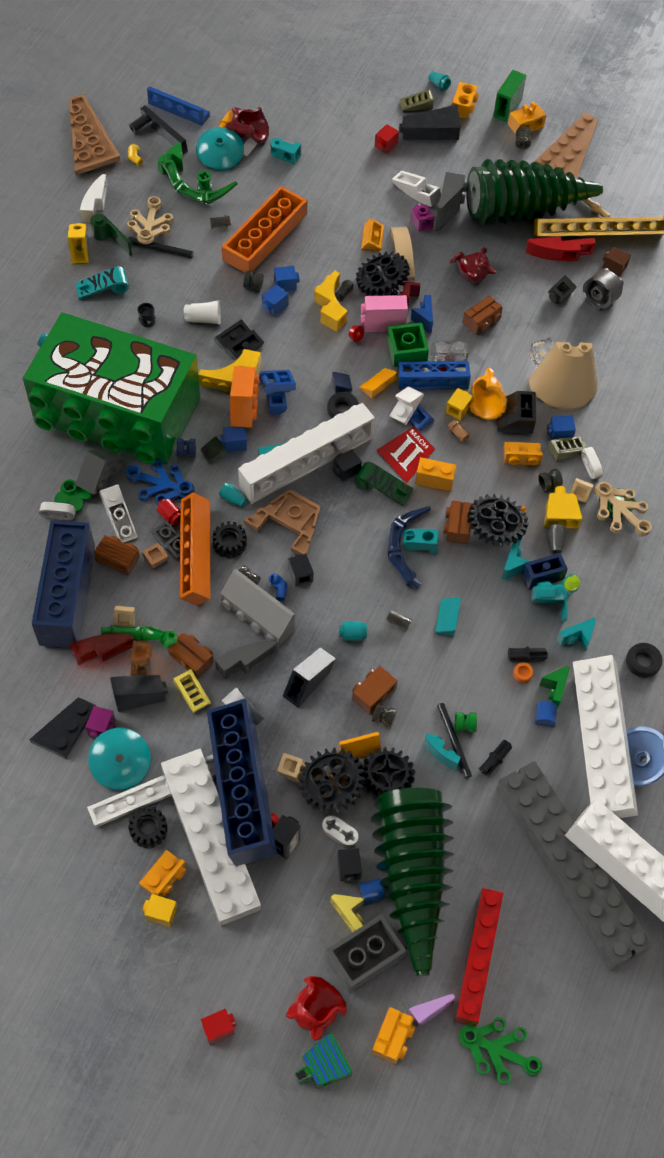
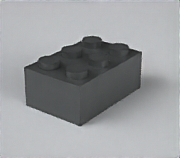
[326,914,407,993]

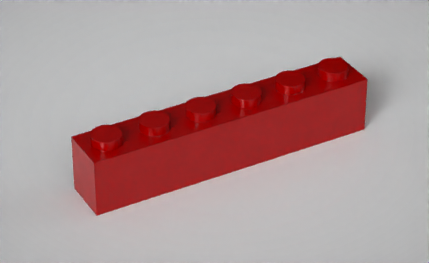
[454,887,504,1027]

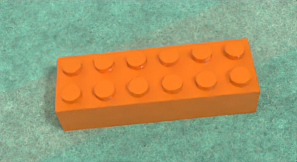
[221,186,308,273]

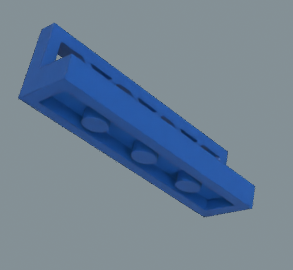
[147,86,210,126]
[398,361,471,389]

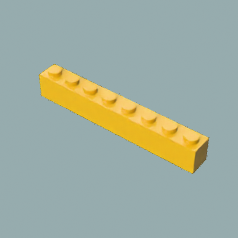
[534,216,664,236]

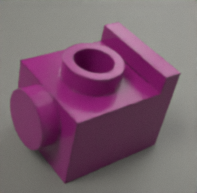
[411,204,435,232]

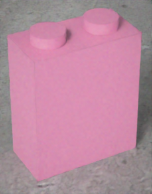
[360,295,408,332]

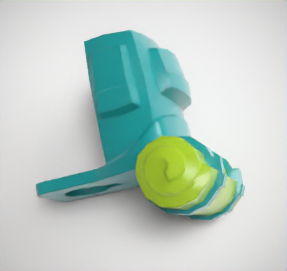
[531,574,581,622]

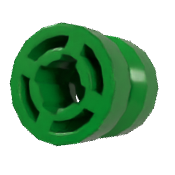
[455,712,477,733]

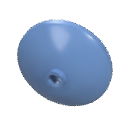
[626,726,664,786]

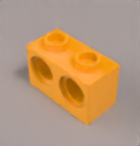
[451,82,479,119]

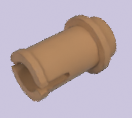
[448,420,470,443]

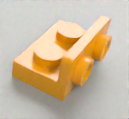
[504,442,543,466]
[139,850,187,897]

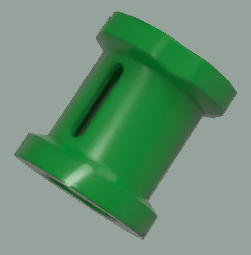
[197,171,212,192]

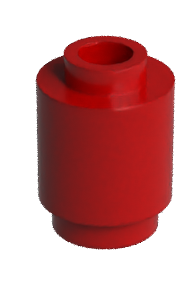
[157,499,181,526]

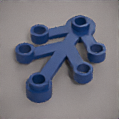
[126,460,195,506]

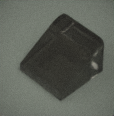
[201,436,226,463]

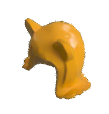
[469,368,507,420]

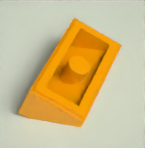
[361,218,384,251]
[360,368,398,399]
[339,732,381,759]

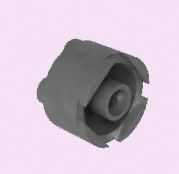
[582,268,624,309]

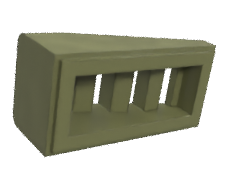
[400,90,434,112]
[548,436,588,461]

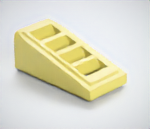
[173,669,211,714]

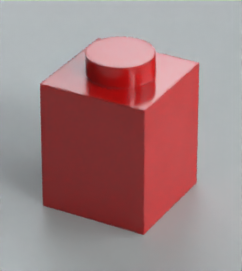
[374,124,399,153]
[200,1008,237,1045]

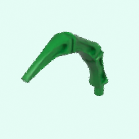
[162,153,238,204]
[101,625,178,649]

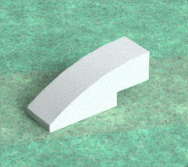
[392,171,441,207]
[80,174,107,222]

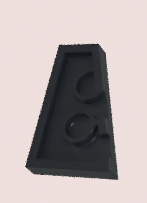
[29,697,96,759]

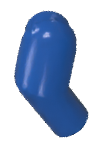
[269,573,288,601]

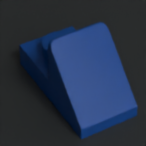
[410,295,433,333]

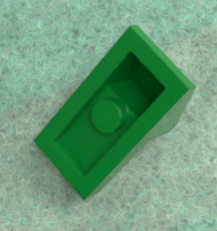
[157,142,183,174]
[539,666,570,710]

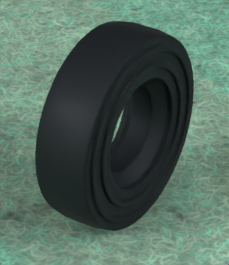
[327,392,359,418]
[626,643,663,678]

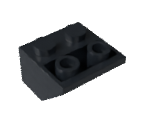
[497,391,536,434]

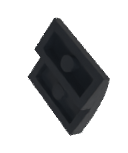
[214,319,264,361]

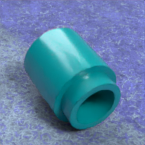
[339,621,367,641]

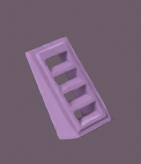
[408,994,455,1028]

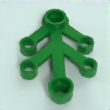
[458,1017,542,1085]

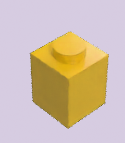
[445,388,473,421]
[142,894,178,928]

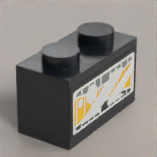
[273,814,301,860]

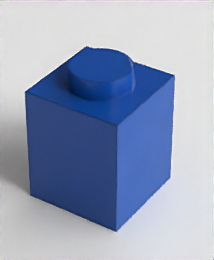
[274,266,300,291]
[262,284,288,316]
[547,415,576,440]
[220,426,247,452]

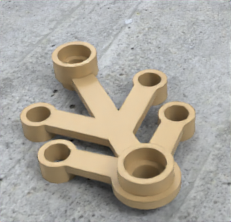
[127,196,173,244]
[594,482,652,536]

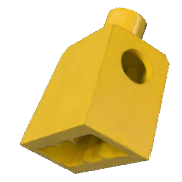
[68,223,89,264]
[544,486,582,529]

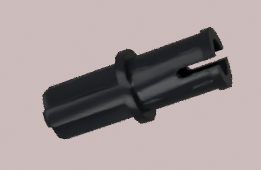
[508,646,548,662]
[479,740,512,777]

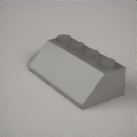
[220,568,295,648]

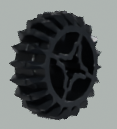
[362,746,415,799]

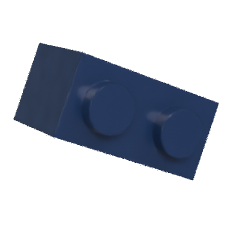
[522,553,568,590]

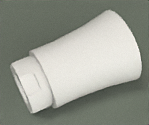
[184,300,221,325]

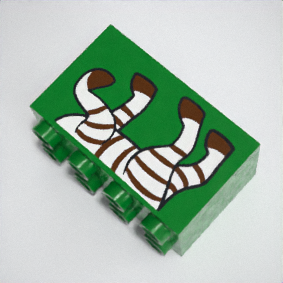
[22,312,201,465]

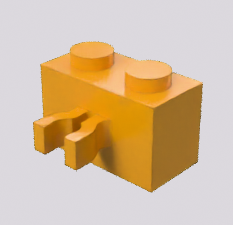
[508,101,546,137]

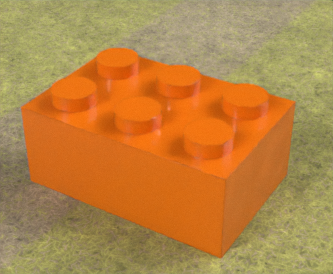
[230,366,259,428]

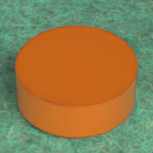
[513,663,534,683]

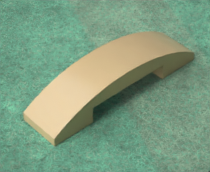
[390,227,415,280]
[277,753,356,800]

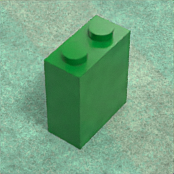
[493,70,527,122]

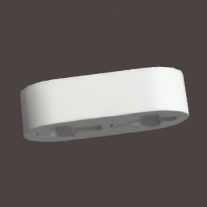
[581,447,603,479]
[39,502,76,520]
[322,816,358,848]

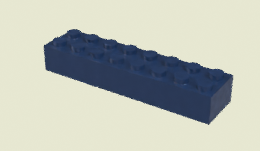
[207,699,277,866]

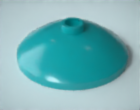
[196,127,244,171]
[88,728,151,790]

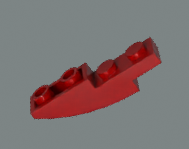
[525,236,596,261]

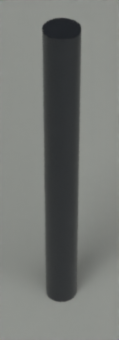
[128,237,194,258]
[437,703,472,779]

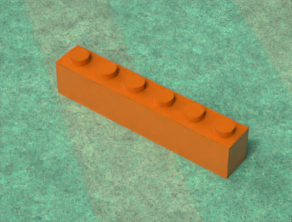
[180,492,211,606]

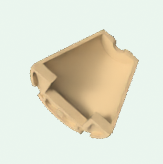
[528,342,598,410]

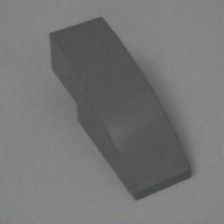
[215,641,277,679]

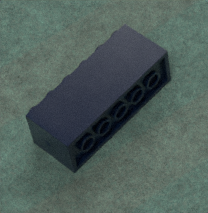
[32,520,95,648]

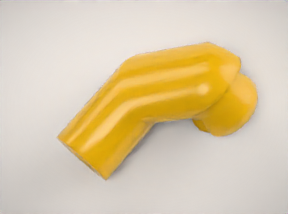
[128,144,143,166]

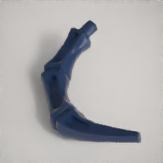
[387,506,431,589]

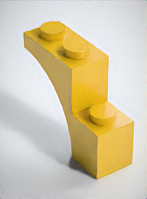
[314,270,348,332]
[198,349,261,392]

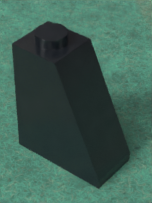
[283,647,336,708]
[110,675,168,712]

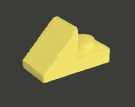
[330,894,365,933]

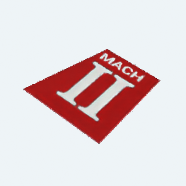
[376,426,435,483]

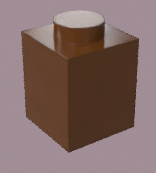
[602,246,631,277]

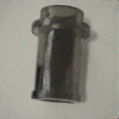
[210,214,231,229]
[335,280,354,301]
[386,610,412,630]

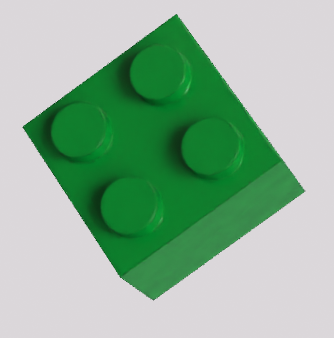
[387,323,429,367]

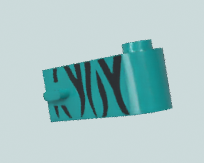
[75,266,129,300]

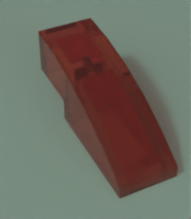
[69,634,135,666]

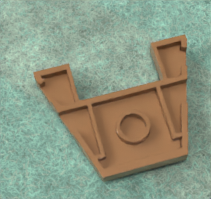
[244,489,321,555]

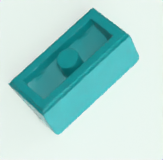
[435,597,461,637]

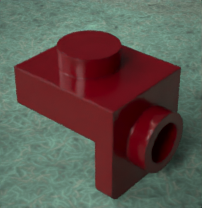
[399,282,421,306]

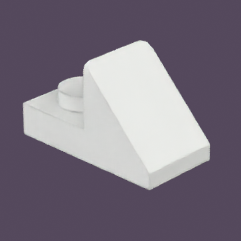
[390,387,424,425]

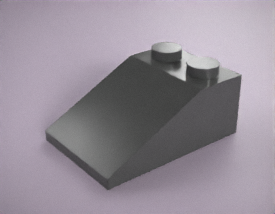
[435,172,467,232]

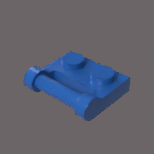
[259,370,296,395]

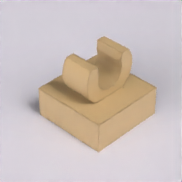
[570,478,593,503]
[114,606,135,627]

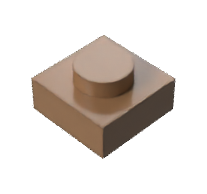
[142,543,169,569]

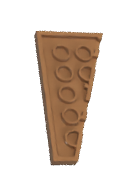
[69,94,121,175]
[535,112,598,178]

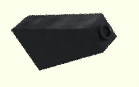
[399,105,460,140]

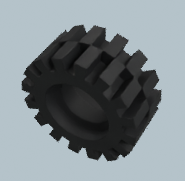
[212,521,247,558]
[128,806,168,848]

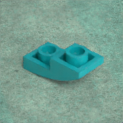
[424,733,461,771]

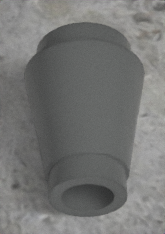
[548,524,567,554]

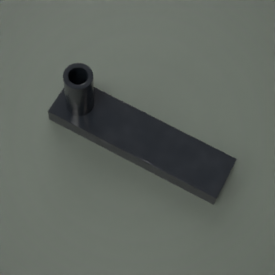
[129,105,188,154]

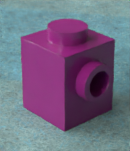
[85,706,116,740]

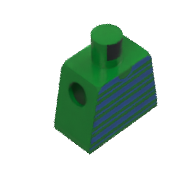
[295,1032,353,1089]

